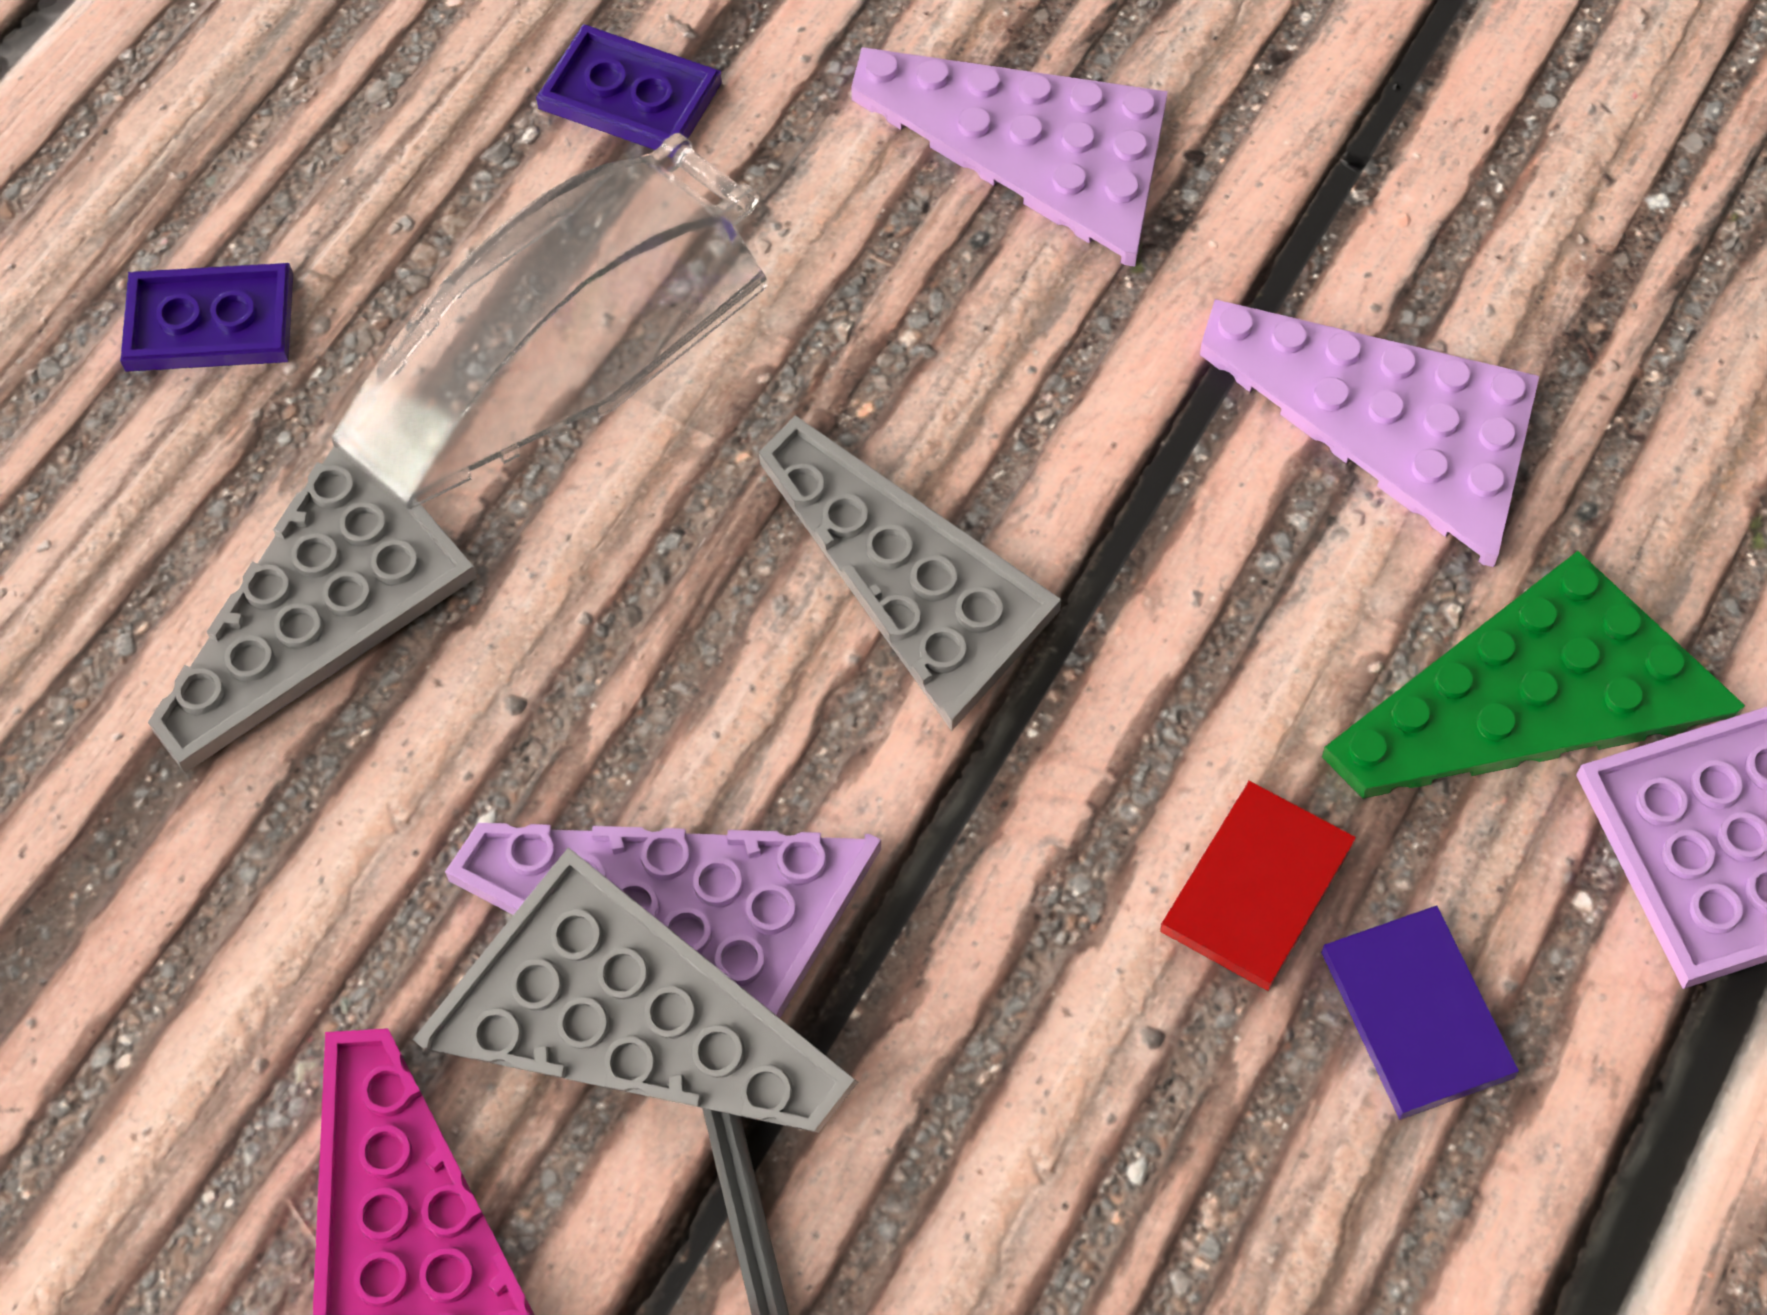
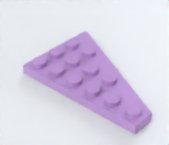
[851,47,1168,267]
[1200,299,1539,567]
[445,823,881,1018]

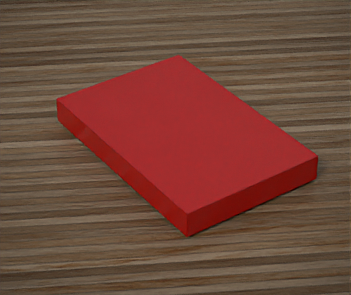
[1160,780,1356,992]

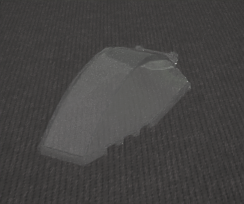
[331,133,767,510]

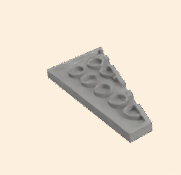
[759,415,1061,731]

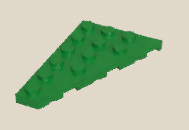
[1322,551,1745,799]

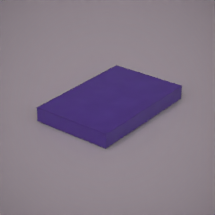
[536,24,722,158]
[120,263,293,372]
[1321,905,1519,1120]

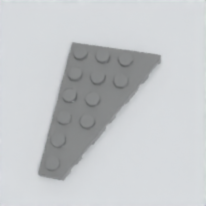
[148,421,477,773]
[412,848,858,1133]

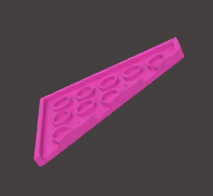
[313,1028,534,1315]

